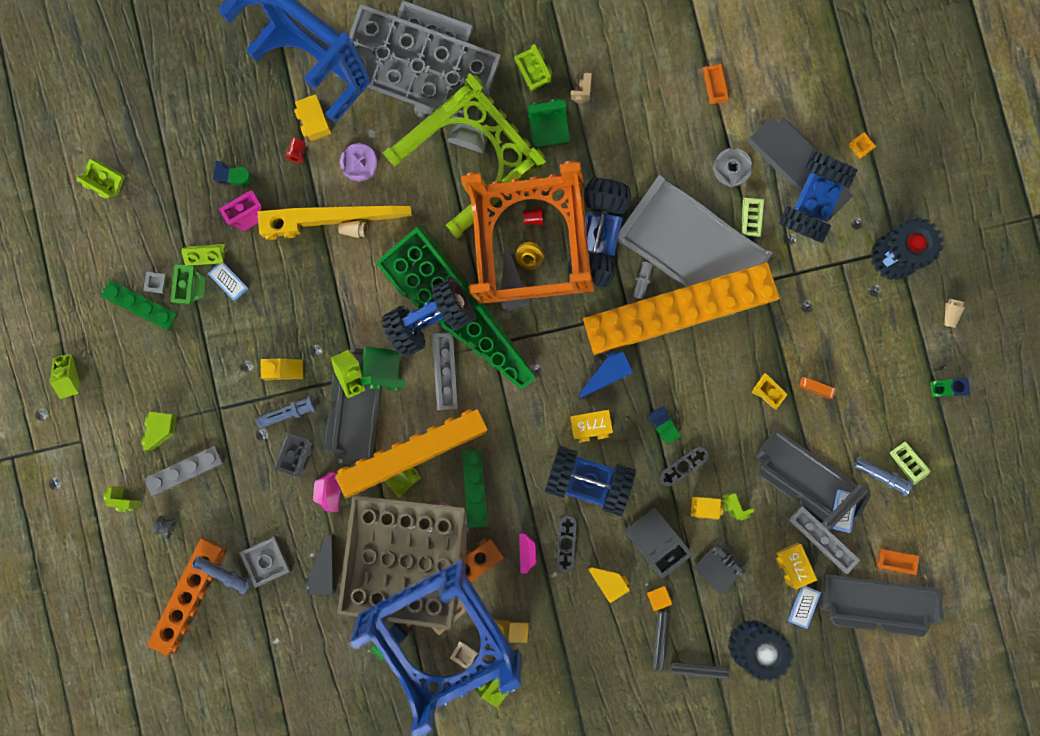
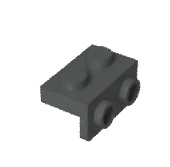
[273,432,313,478]

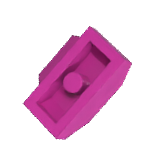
[219,190,262,232]
[313,472,340,512]
[519,533,536,573]

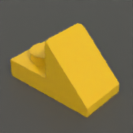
[752,373,788,410]
[494,619,529,643]

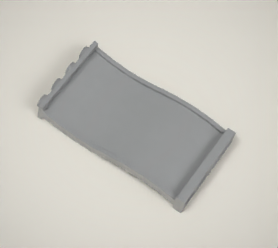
[617,175,773,317]

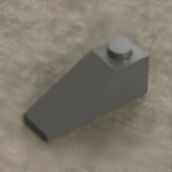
[500,249,530,313]
[305,534,335,595]

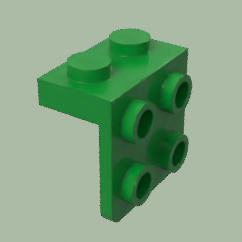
[527,99,570,148]
[361,347,406,392]

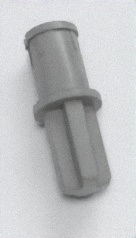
[633,261,653,300]

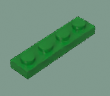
[101,279,178,331]
[462,449,487,528]

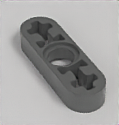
[659,447,709,487]
[556,516,577,572]

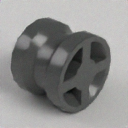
[152,516,176,539]

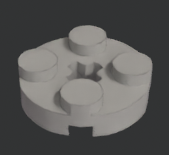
[713,148,752,187]

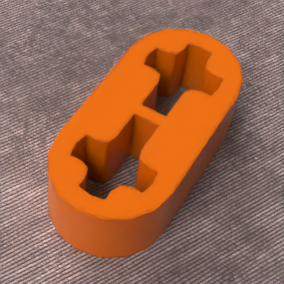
[798,377,836,399]

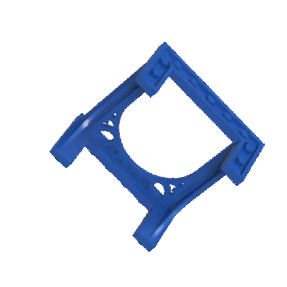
[219,0,371,124]
[350,560,522,736]

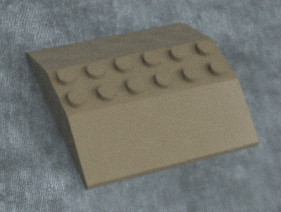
[337,496,467,630]

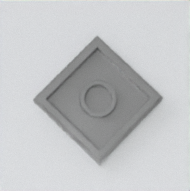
[239,536,291,588]

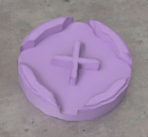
[340,143,378,182]

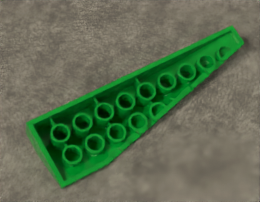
[375,226,537,390]

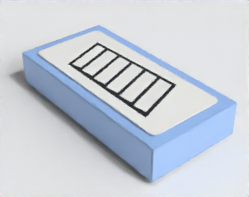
[208,263,249,301]
[833,489,856,533]
[788,586,821,629]

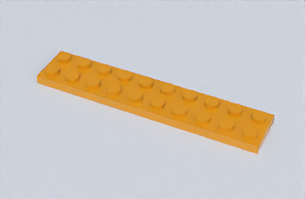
[583,262,779,355]

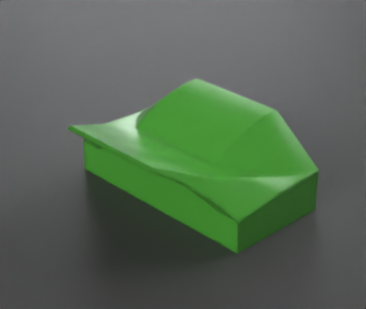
[171,264,206,304]

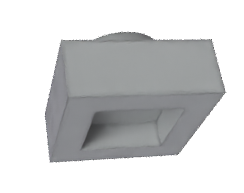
[414,102,435,120]
[143,272,167,294]

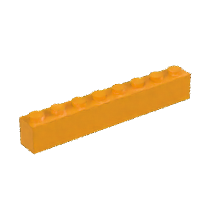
[335,409,488,499]

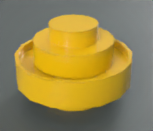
[515,242,544,269]

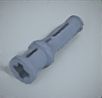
[256,395,316,429]
[853,457,914,497]
[192,556,251,594]

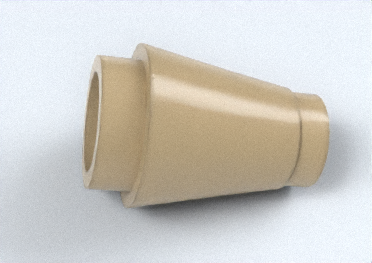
[338,220,368,239]
[944,299,965,328]

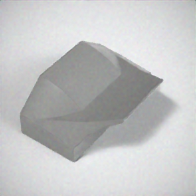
[447,115,488,153]

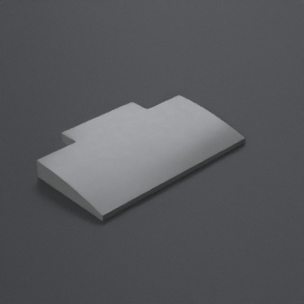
[335,1,502,118]

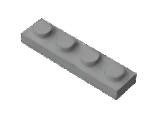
[432,333,458,410]
[144,446,224,496]
[788,506,860,574]

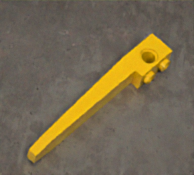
[258,206,412,240]

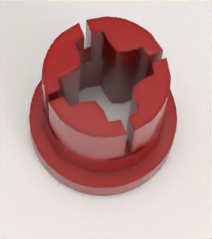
[285,138,306,163]
[523,206,544,226]

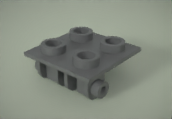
[693,540,748,595]

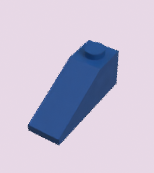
[579,351,633,399]

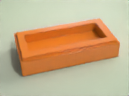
[703,63,729,105]
[876,548,920,575]

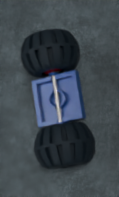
[568,178,631,288]

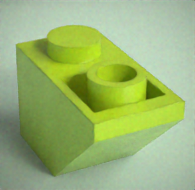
[331,350,365,399]
[50,354,80,399]
[142,412,177,451]

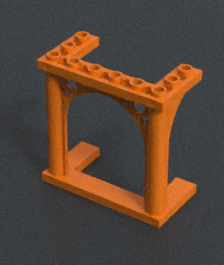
[461,161,595,304]

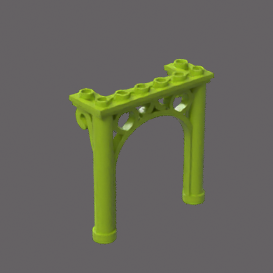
[383,73,546,239]

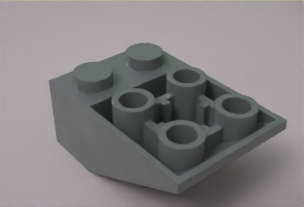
[624,507,692,579]

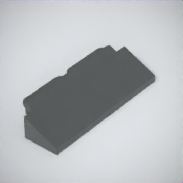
[747,117,853,221]
[325,348,380,465]
[754,428,871,523]
[821,574,943,637]

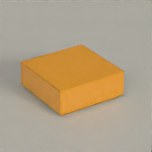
[848,132,876,159]
[647,586,672,612]

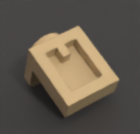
[571,73,592,103]
[450,641,485,669]

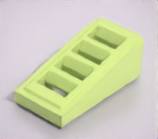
[741,197,764,237]
[890,441,931,485]

